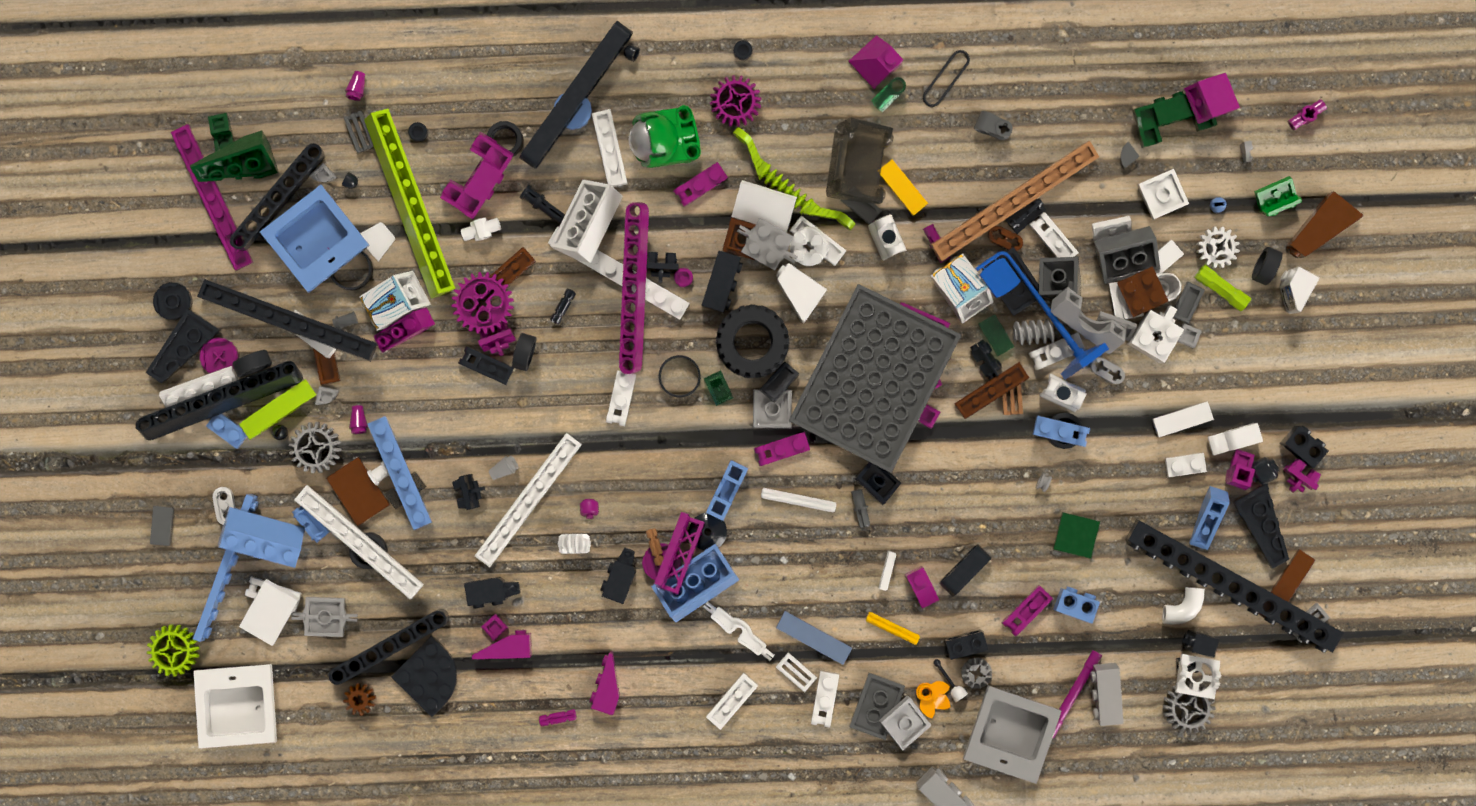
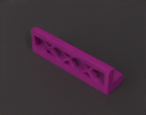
[654,512,705,595]

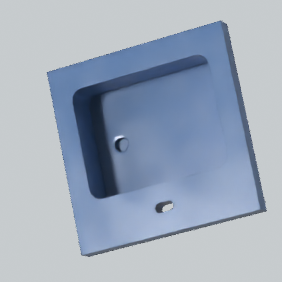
[260,185,370,293]

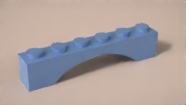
[368,416,433,530]

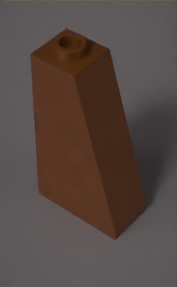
[1285,191,1364,259]

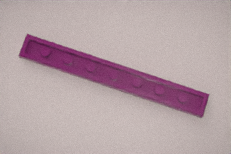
[170,124,254,271]

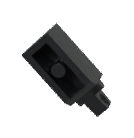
[600,547,636,604]
[464,577,521,609]

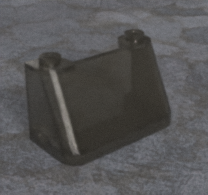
[826,117,894,204]

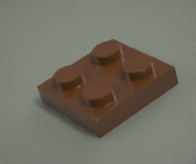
[1117,266,1169,317]

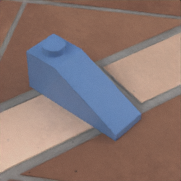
[1189,486,1230,550]

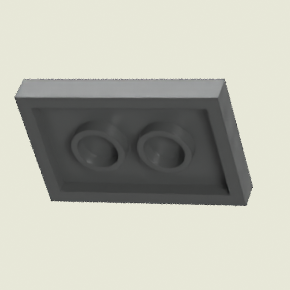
[849,672,905,740]

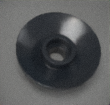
[689,513,727,550]

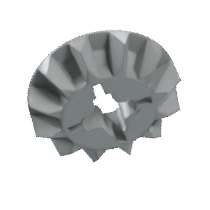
[961,658,992,689]

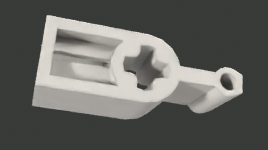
[1207,423,1263,455]

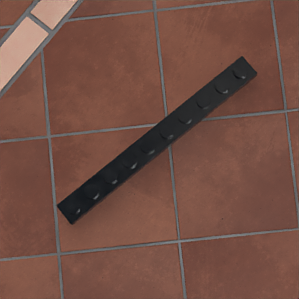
[197,279,378,362]

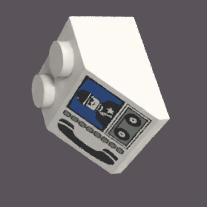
[1280,267,1319,314]

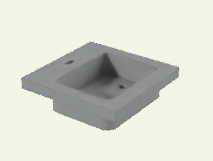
[963,685,1061,784]

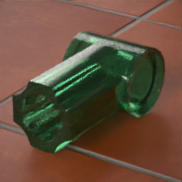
[871,77,906,113]

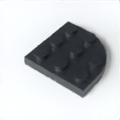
[391,635,457,717]

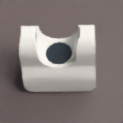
[868,214,907,261]
[1040,374,1086,412]

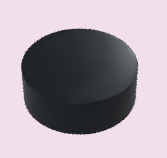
[733,40,752,61]
[408,122,428,142]

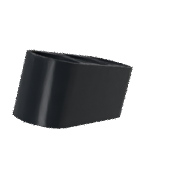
[939,544,992,597]

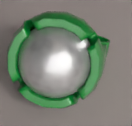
[629,105,701,168]

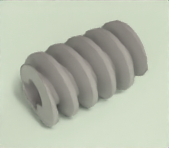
[1013,319,1054,346]

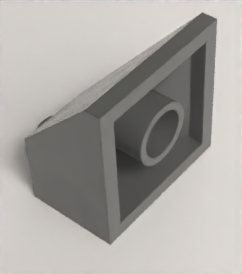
[1039,257,1081,299]

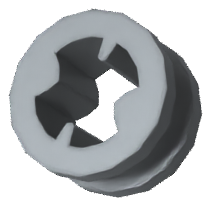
[1036,473,1052,492]

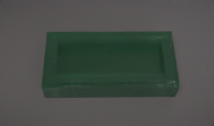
[978,314,1014,357]

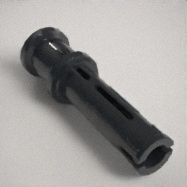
[519,184,565,225]

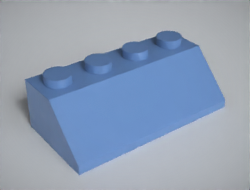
[218,507,305,568]
[651,544,739,622]

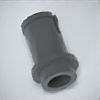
[332,311,358,330]

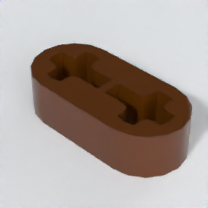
[988,226,1023,251]

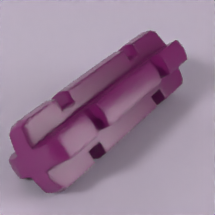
[539,709,577,726]

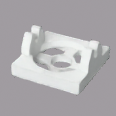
[1175,654,1221,699]

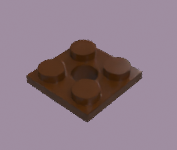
[722,218,756,260]

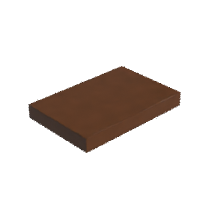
[326,457,390,526]

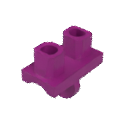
[478,323,516,356]
[1283,459,1321,493]

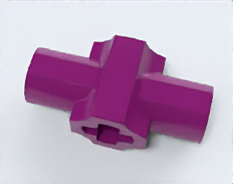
[1287,99,1327,130]

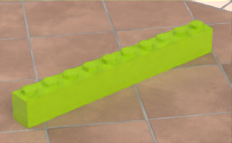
[364,109,456,299]

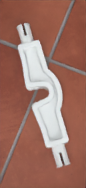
[703,602,774,661]

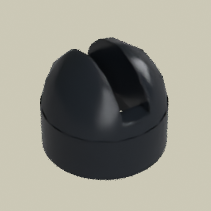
[624,45,640,62]
[342,172,358,189]
[272,425,288,440]

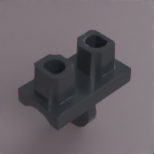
[647,252,679,283]
[452,474,485,510]

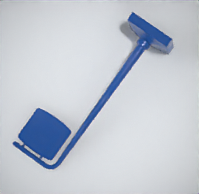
[975,251,1109,380]

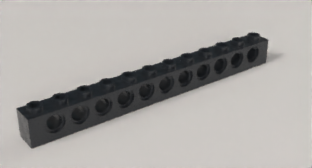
[1125,519,1344,653]

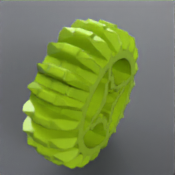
[146,624,200,677]

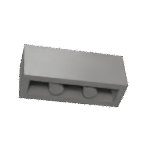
[1090,663,1123,726]

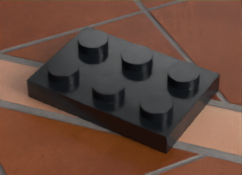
[981,247,1039,316]

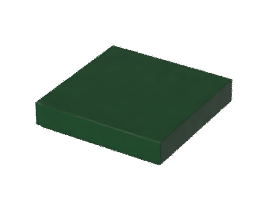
[1053,512,1100,559]

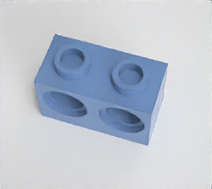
[1053,586,1100,624]

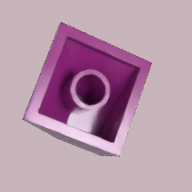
[848,35,904,89]

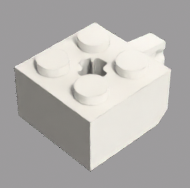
[1127,305,1184,363]

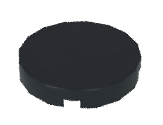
[153,282,193,320]

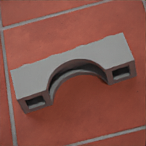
[1051,287,1126,354]

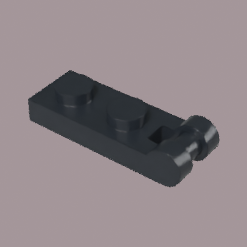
[458,346,515,385]

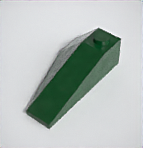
[190,130,278,182]

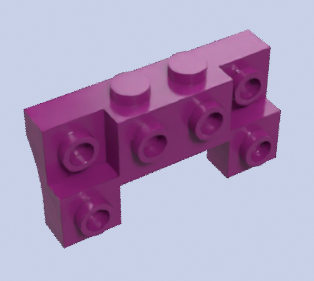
[440,132,513,219]

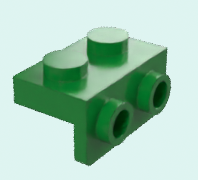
[1254,176,1302,217]

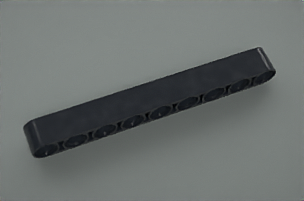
[519,21,633,169]
[135,361,303,441]

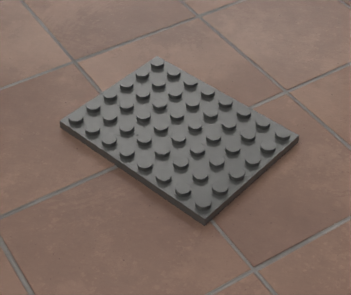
[789,284,962,473]

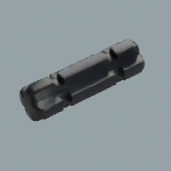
[550,289,576,325]

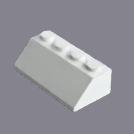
[550,180,623,263]

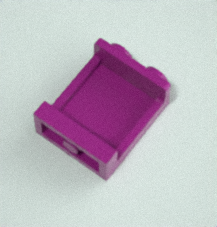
[1184,72,1240,124]

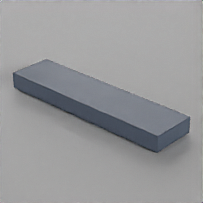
[776,611,852,665]

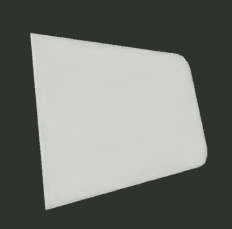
[360,222,395,262]

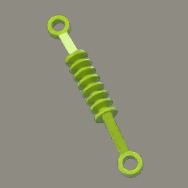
[733,127,856,230]

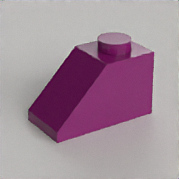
[904,566,939,609]

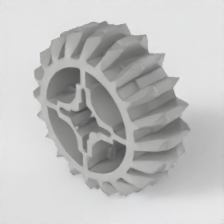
[289,422,342,473]
[1163,681,1216,734]

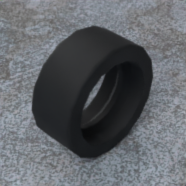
[487,121,524,157]
[1252,247,1283,285]
[512,333,537,371]
[232,350,272,377]
[1047,413,1083,449]
[349,533,387,569]

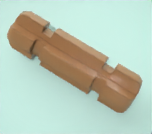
[646,528,664,566]

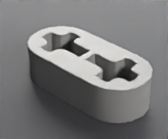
[1090,357,1125,384]

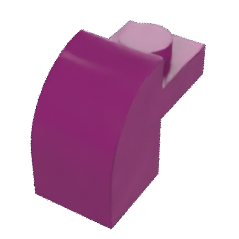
[1225,449,1255,490]

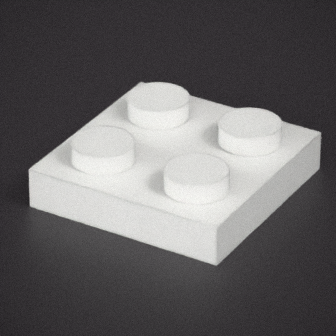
[1137,169,1189,220]

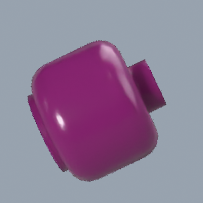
[580,499,599,519]

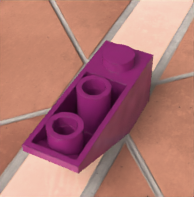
[373,307,435,353]
[589,651,620,716]

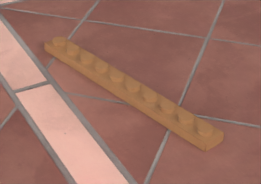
[931,141,1099,261]

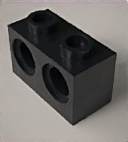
[1280,426,1329,469]
[944,629,988,660]
[1182,630,1219,658]

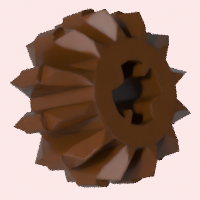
[343,683,377,716]

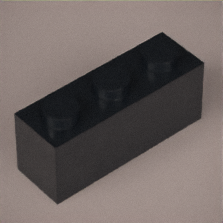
[701,251,743,313]

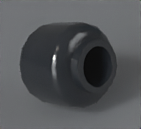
[1252,457,1280,485]

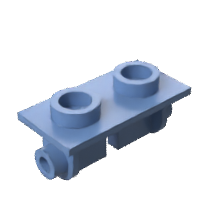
[292,506,330,543]

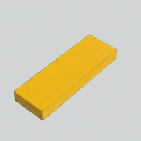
[877,159,928,216]

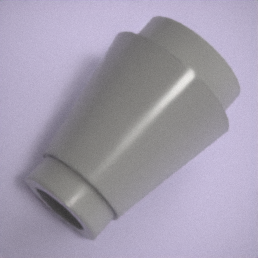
[489,456,519,480]

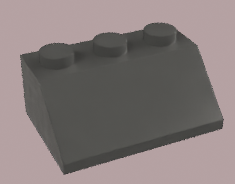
[1094,226,1161,284]

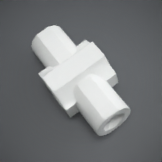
[461,218,501,241]

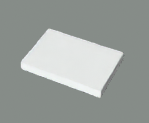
[732,180,797,233]
[239,579,300,646]

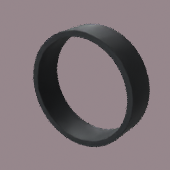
[330,251,373,290]
[658,355,701,398]

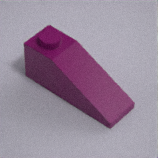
[472,630,532,659]

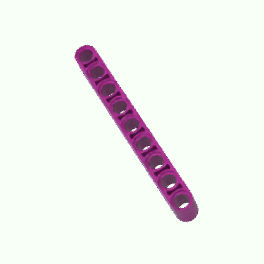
[619,202,649,374]

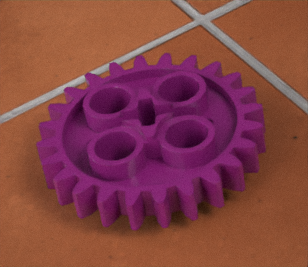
[451,272,514,334]

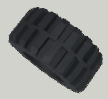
[716,304,789,378]

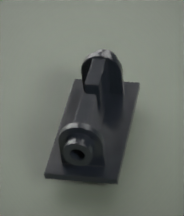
[1005,199,1046,234]
[970,339,1003,380]

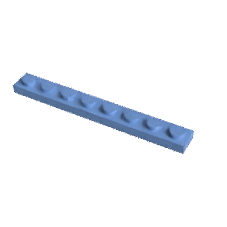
[193,494,258,642]

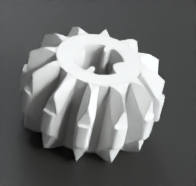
[558,534,591,554]

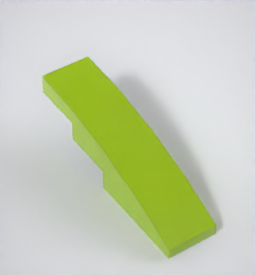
[239,379,316,441]

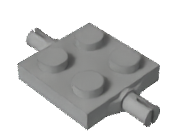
[737,218,798,270]
[291,597,358,637]

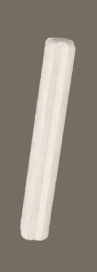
[761,488,836,512]

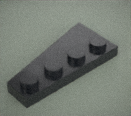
[146,309,221,384]
[1233,484,1289,569]

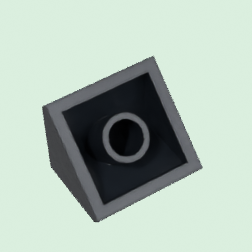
[853,462,901,505]

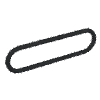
[923,50,970,107]

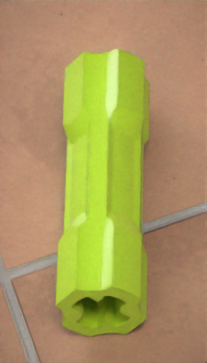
[1194,265,1252,312]

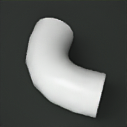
[1162,587,1205,625]

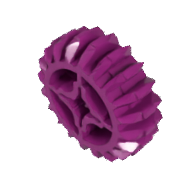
[710,75,762,127]

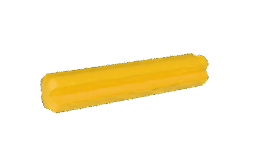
[866,612,920,645]

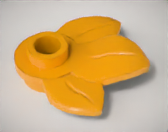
[916,681,951,718]

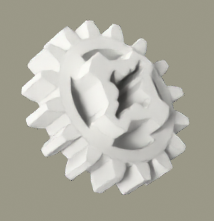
[1197,227,1240,268]

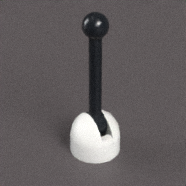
[933,659,968,702]

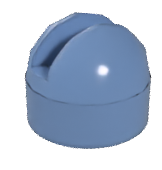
[1210,197,1226,213]

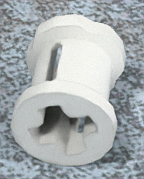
[367,461,390,486]

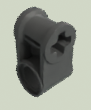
[974,111,1013,140]

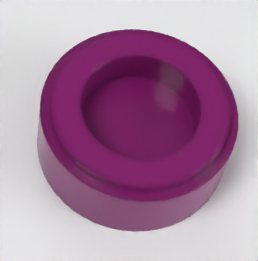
[674,268,693,287]

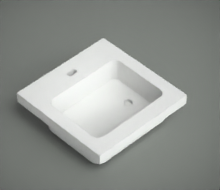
[194,664,277,748]

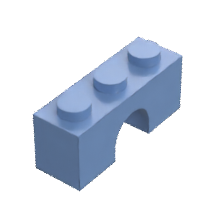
[706,460,748,521]

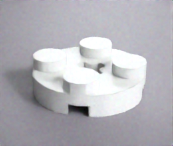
[790,227,829,266]

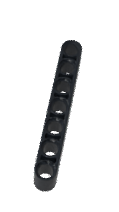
[230,143,325,251]
[329,609,449,685]

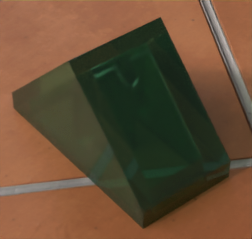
[704,371,733,406]

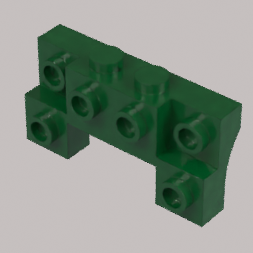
[1132,91,1218,148]

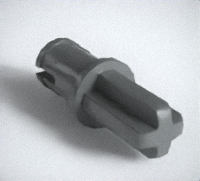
[851,489,870,528]

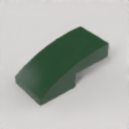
[208,113,234,152]

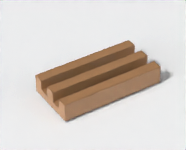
[1002,384,1023,415]

